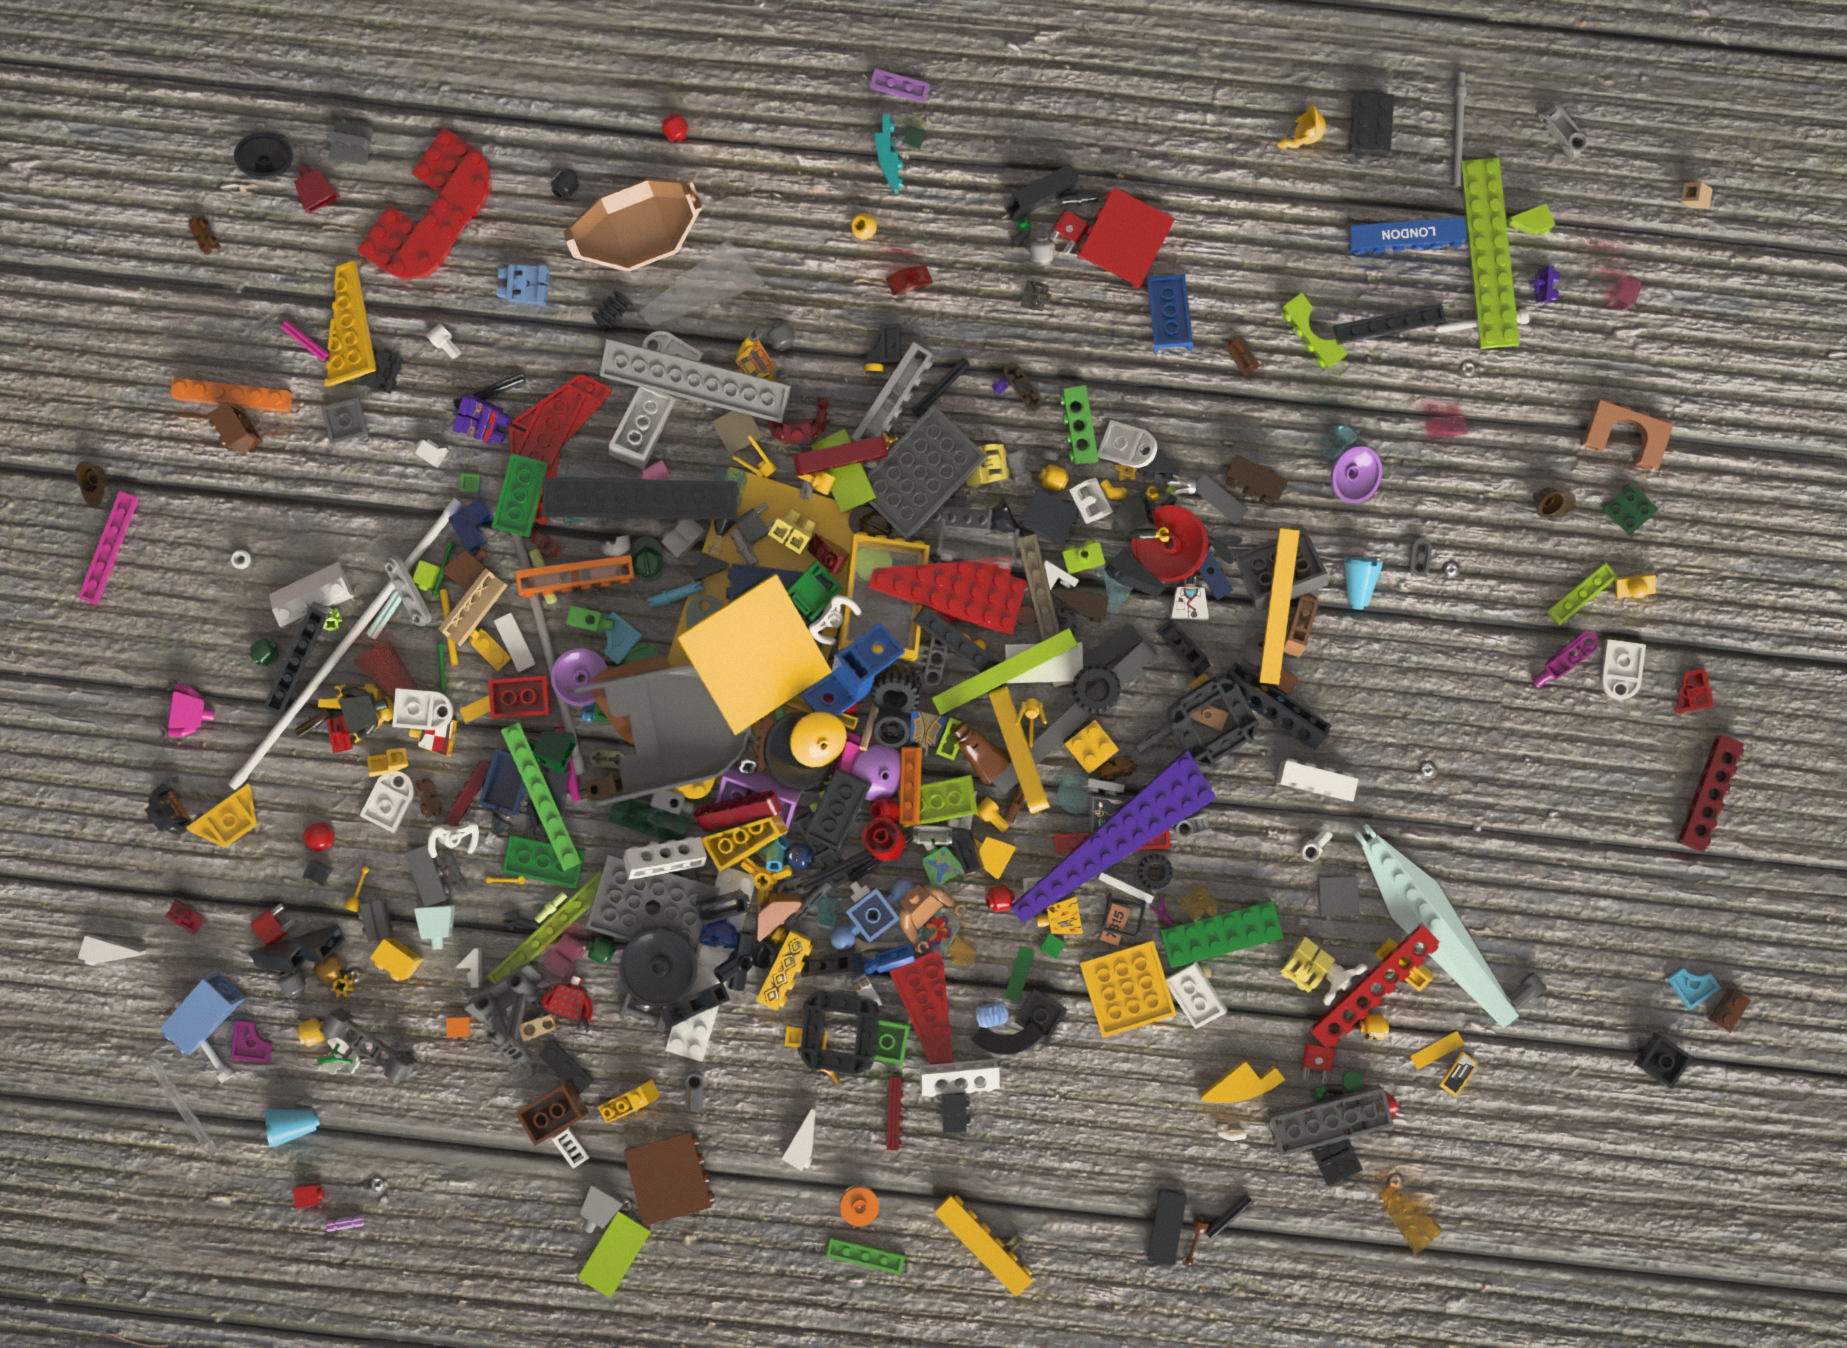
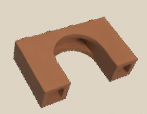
[1581,399,1673,471]

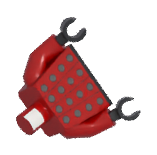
[532,975,593,1033]

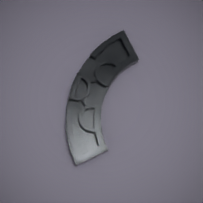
[971,1022,1047,1055]

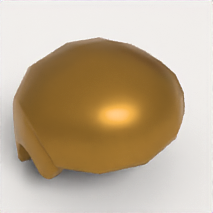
[314,954,344,984]

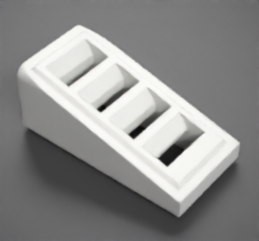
[551,1127,589,1169]

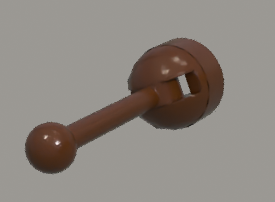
[1185,1218,1209,1265]

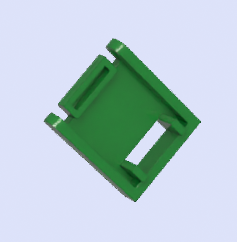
[786,561,843,621]

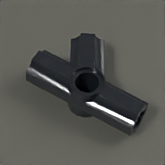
[713,930,754,991]

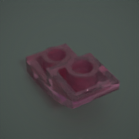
[1426,415,1467,439]

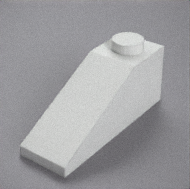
[78,934,146,965]
[782,1107,816,1171]

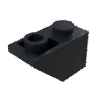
[1139,448,1179,479]

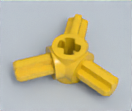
[741,857,792,905]

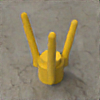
[733,435,777,478]
[1015,698,1047,748]

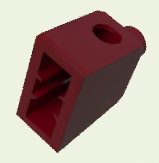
[294,164,340,214]

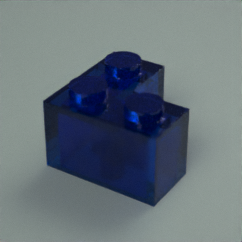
[448,498,494,552]

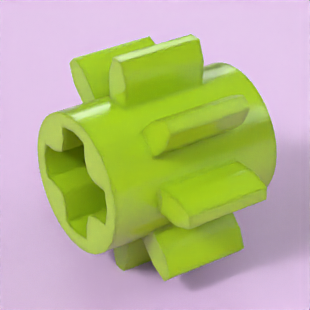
[323,607,342,631]

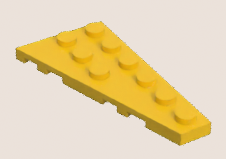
[324,261,376,387]

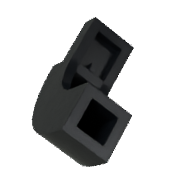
[659,982,730,1029]

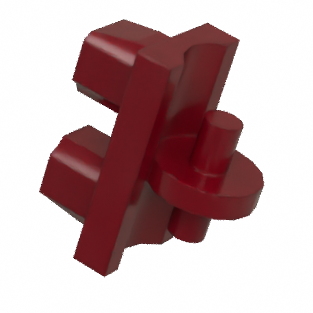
[165,900,206,934]

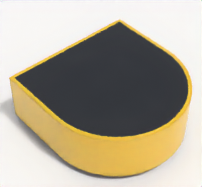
[864,363,884,374]

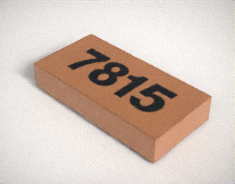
[1099,903,1131,946]

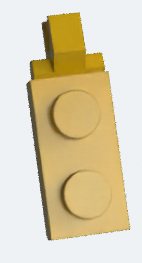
[469,628,512,672]

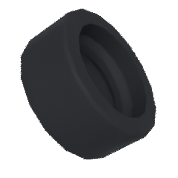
[873,709,911,748]

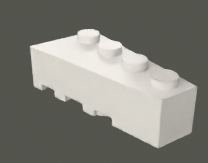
[1276,758,1359,801]

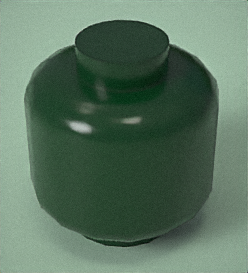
[249,637,279,666]
[585,936,616,964]

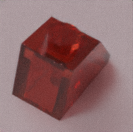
[886,265,933,296]

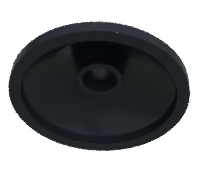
[234,133,293,179]

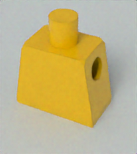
[974,836,1016,879]

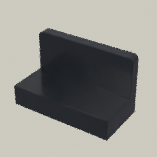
[952,831,984,874]

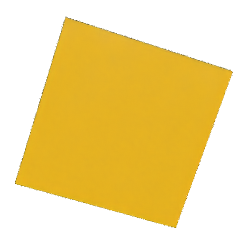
[676,574,832,735]

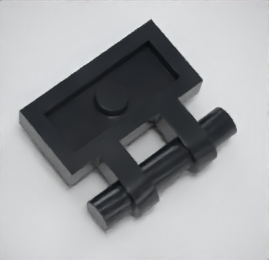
[360,348,403,394]

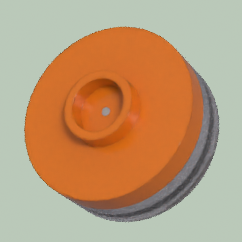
[839,1184,879,1226]

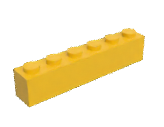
[934,1194,1033,1297]

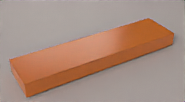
[899,747,922,825]

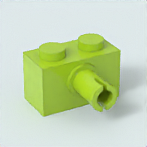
[1061,540,1106,575]
[934,717,968,760]

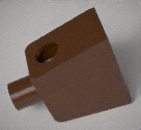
[441,547,489,592]

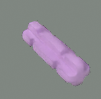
[325,1215,364,1232]

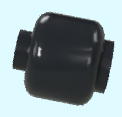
[551,170,579,199]

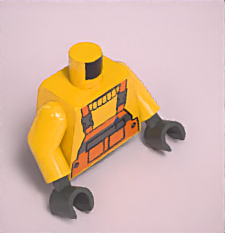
[735,327,787,381]

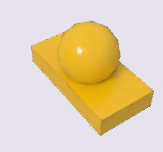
[1615,573,1656,598]

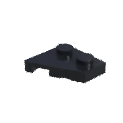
[864,324,902,365]

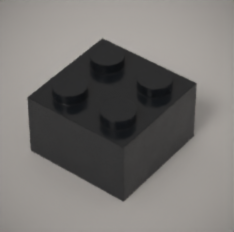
[1014,987,1068,1043]
[1633,1032,1693,1089]

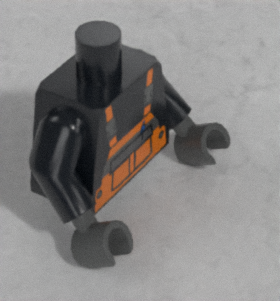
[145,774,204,835]

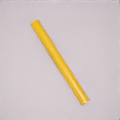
[439,589,459,666]

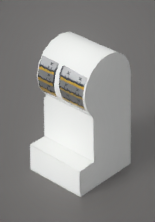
[851,973,883,1007]

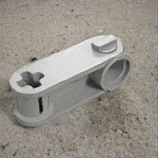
[1538,102,1589,157]

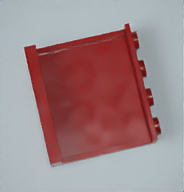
[1077,188,1175,290]

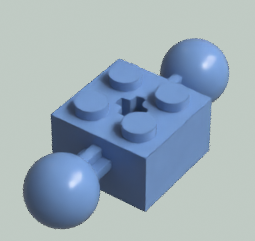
[830,879,915,951]

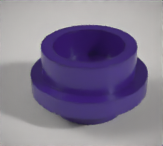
[991,377,1009,394]

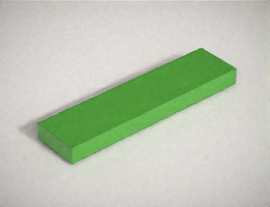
[825,1236,905,1275]

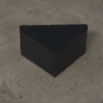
[692,552,730,582]

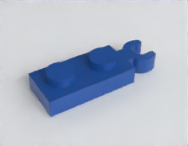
[863,943,915,975]

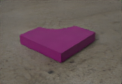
[230,1019,272,1063]

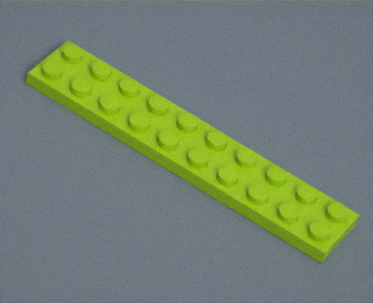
[1461,158,1520,349]

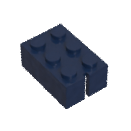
[478,749,527,815]

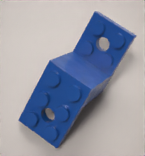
[801,622,905,717]

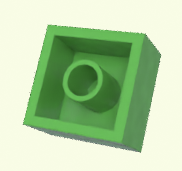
[875,1018,910,1065]

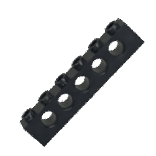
[263,601,332,715]
[1225,662,1332,750]

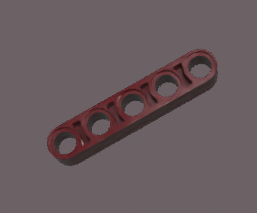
[792,436,889,476]
[693,790,783,831]

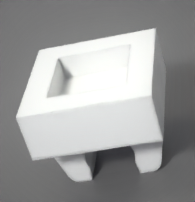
[850,881,871,903]

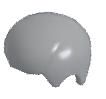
[601,535,630,558]

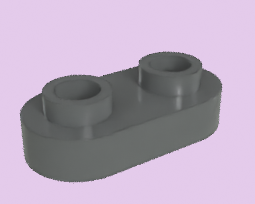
[1409,538,1432,577]

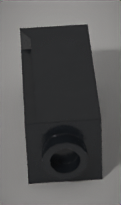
[696,889,750,924]

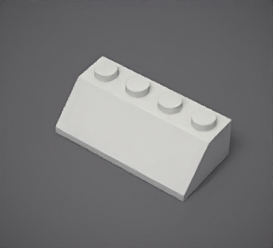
[269,561,355,629]

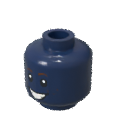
[785,843,814,869]

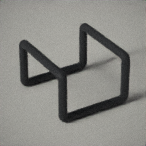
[1100,893,1146,938]

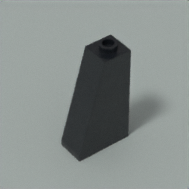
[1004,164,1079,222]

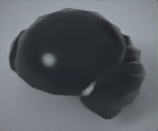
[750,940,777,969]

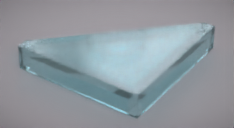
[1103,567,1133,616]

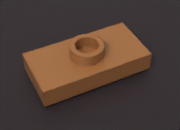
[1189,705,1229,731]

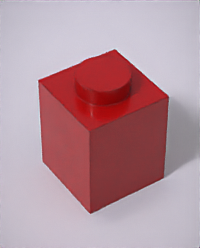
[293,1182,325,1208]

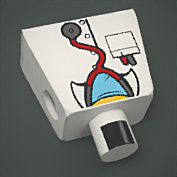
[1170,576,1209,620]

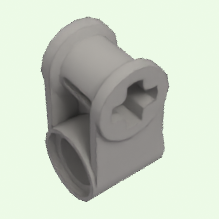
[1173,812,1213,837]

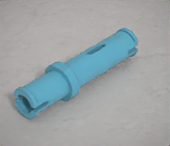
[647,580,705,609]

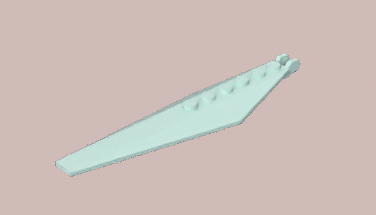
[1354,824,1519,1028]

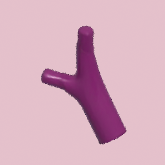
[1149,896,1173,927]

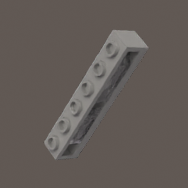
[851,342,934,442]

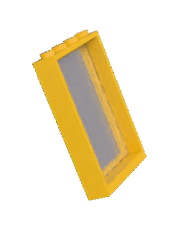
[838,532,930,661]

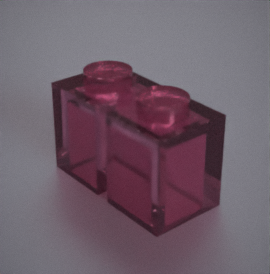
[1606,276,1643,312]
[543,932,586,979]

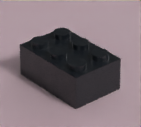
[1349,92,1395,157]

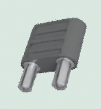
[735,503,777,546]

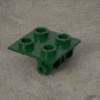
[1602,483,1659,536]

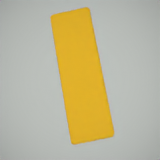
[460,695,490,723]
[1410,1031,1464,1069]

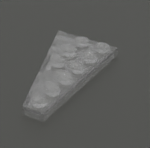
[640,240,765,328]

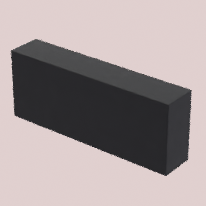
[1147,1189,1187,1265]

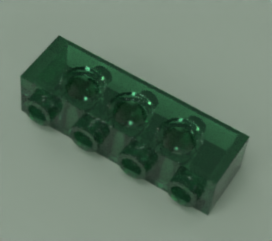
[609,798,690,841]

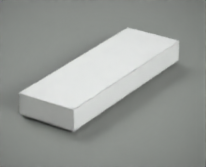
[494,613,536,673]
[1097,872,1154,903]

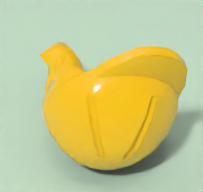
[1277,104,1326,149]

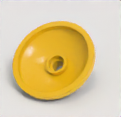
[790,712,846,767]

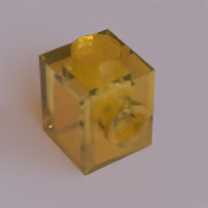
[947,937,977,967]

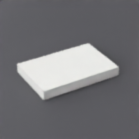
[1166,962,1228,1029]

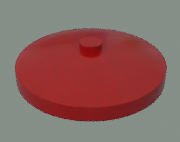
[1131,505,1208,582]

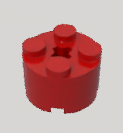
[862,817,905,861]

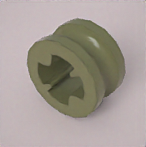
[1005,1232,1024,1251]

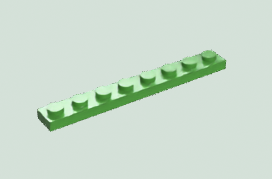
[501,722,581,871]

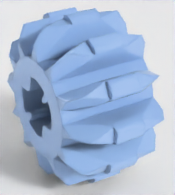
[976,1002,1009,1028]

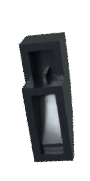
[540,769,572,822]

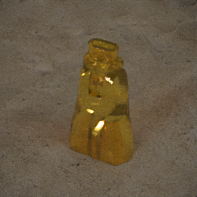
[1378,1185,1443,1254]

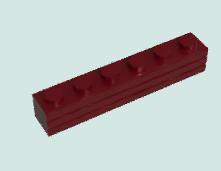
[444,759,491,826]
[887,1076,904,1150]

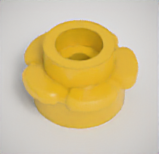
[769,926,786,944]

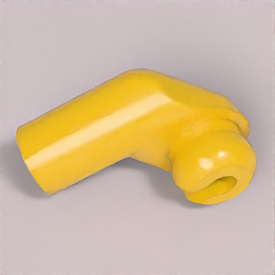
[1100,479,1128,500]

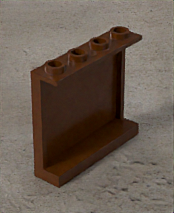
[623,1130,715,1227]

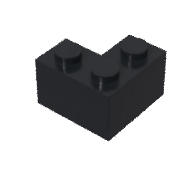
[942,1092,970,1133]

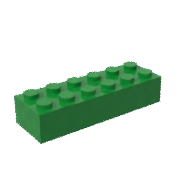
[1159,900,1283,968]

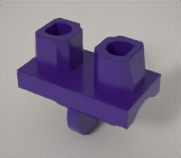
[1529,266,1560,304]

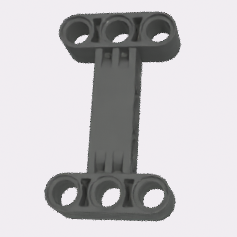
[853,616,948,686]
[319,1009,418,1083]

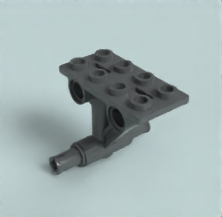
[463,963,545,1065]

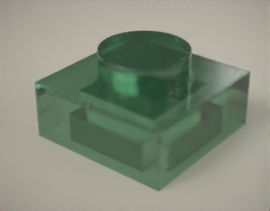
[902,125,926,150]

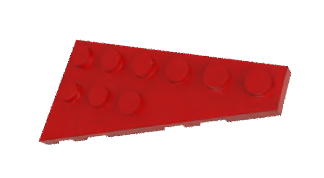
[889,947,953,1065]

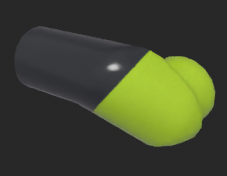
[1161,486,1178,506]

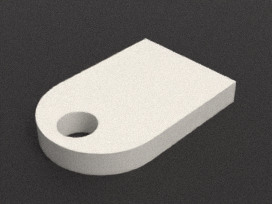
[642,331,704,361]
[1097,420,1157,468]
[1601,639,1646,699]
[392,689,453,730]
[360,771,415,833]

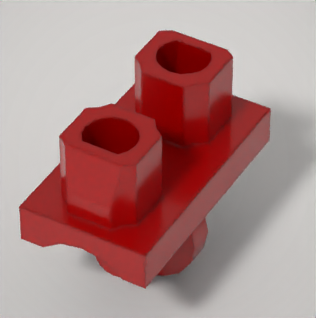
[326,716,353,754]

